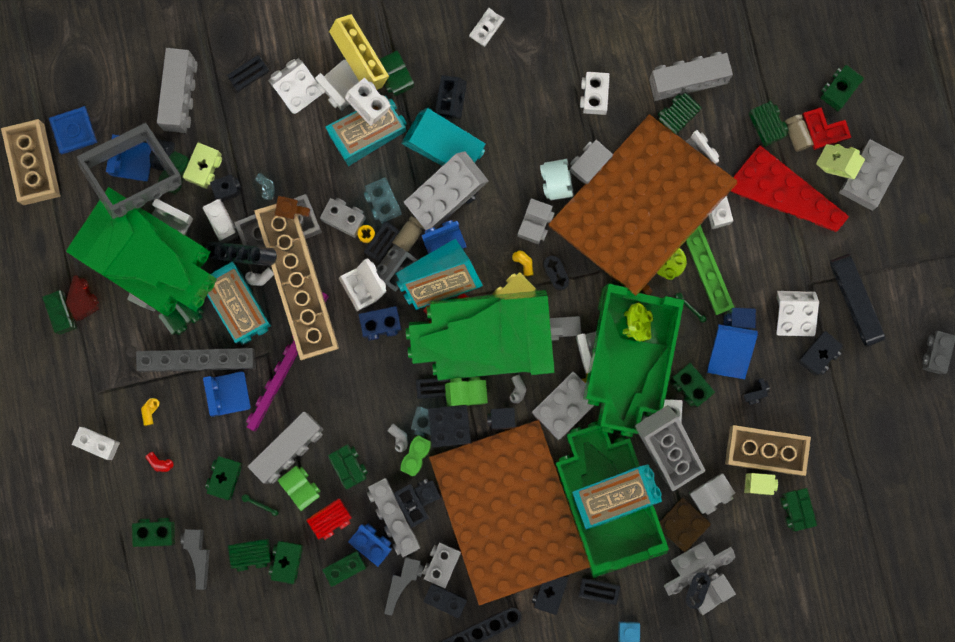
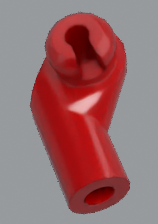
[145,452,174,472]

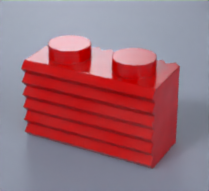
[306,498,352,540]

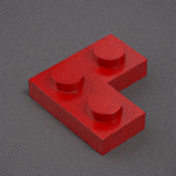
[802,107,852,150]

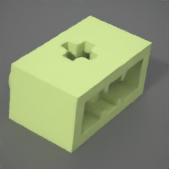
[183,143,222,189]
[816,144,865,179]
[744,473,778,495]

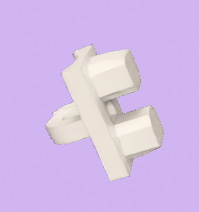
[469,8,504,47]

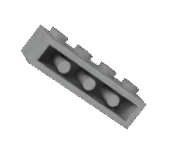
[367,478,421,557]

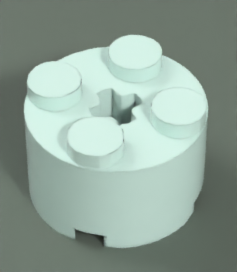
[540,159,573,200]

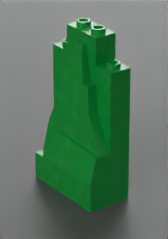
[66,187,217,317]
[583,284,684,437]
[406,290,554,380]
[556,421,669,578]

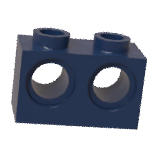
[359,307,402,341]
[723,308,756,330]

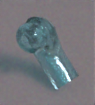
[255,173,275,200]

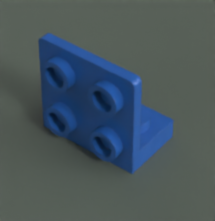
[106,134,152,181]
[422,220,467,254]
[203,372,251,417]
[348,524,393,567]

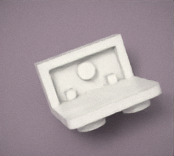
[268,58,322,114]
[315,60,364,111]
[339,258,386,311]

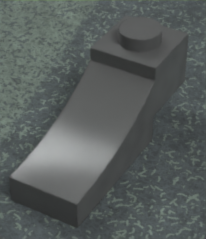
[181,529,210,590]
[384,557,424,616]

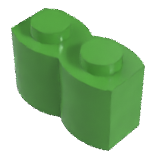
[445,377,488,407]
[401,436,431,477]
[278,466,321,511]

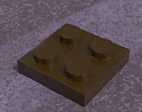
[659,497,711,552]

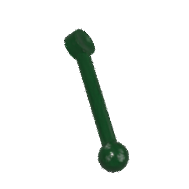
[675,293,706,323]
[242,494,279,516]

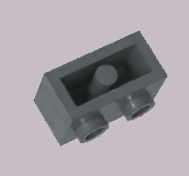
[376,244,418,292]
[922,331,955,375]

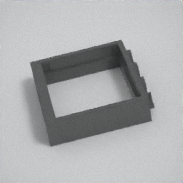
[77,123,182,219]

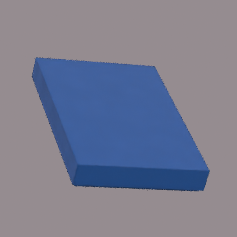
[707,325,758,379]

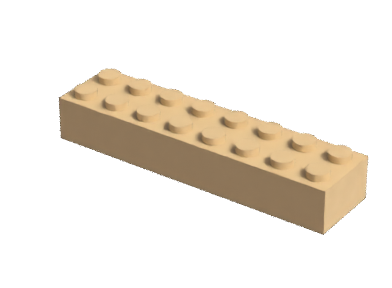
[254,204,339,360]

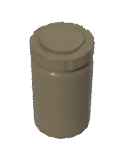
[784,115,814,152]
[392,216,425,252]

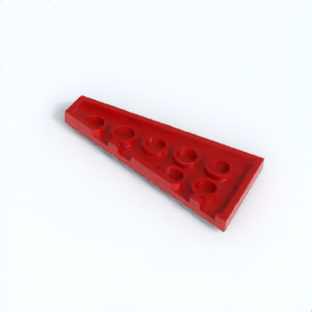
[730,146,849,232]

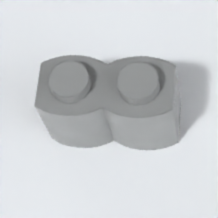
[689,473,735,515]

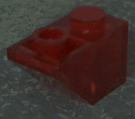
[66,275,99,321]

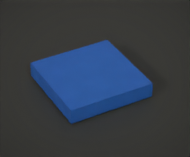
[49,106,97,155]

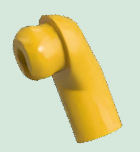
[512,251,533,276]
[141,398,159,426]

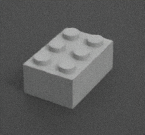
[839,139,904,211]
[532,371,594,440]

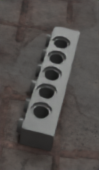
[136,348,256,372]

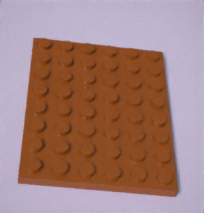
[549,114,737,296]
[429,420,590,606]

